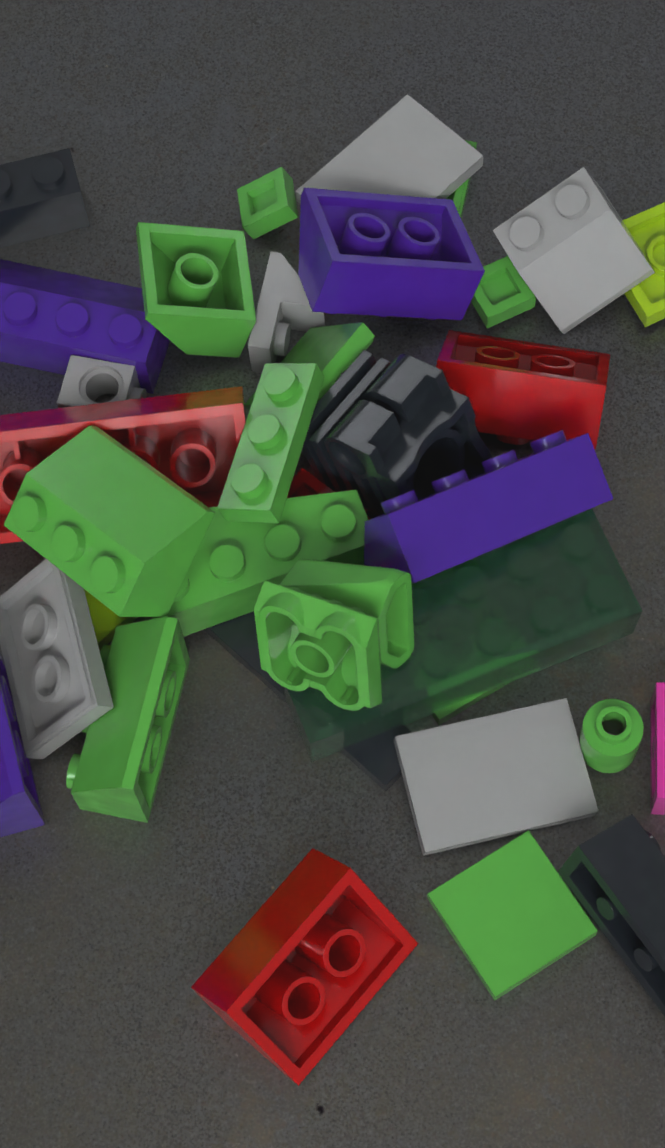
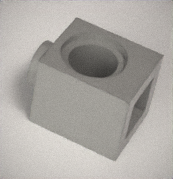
[57,355,147,408]

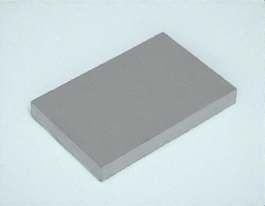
[296,94,483,204]
[0,558,114,759]
[393,698,599,856]

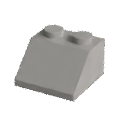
[493,167,655,334]

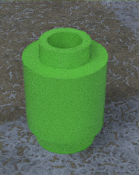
[579,699,644,773]

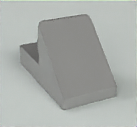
[248,251,325,373]

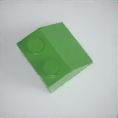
[136,222,256,358]

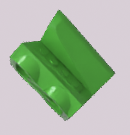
[254,559,414,711]

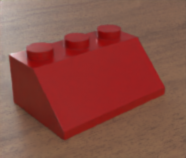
[436,330,610,450]
[191,848,419,1086]

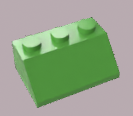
[4,426,216,617]
[66,616,190,823]

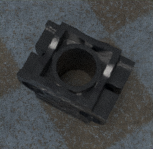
[302,350,492,519]

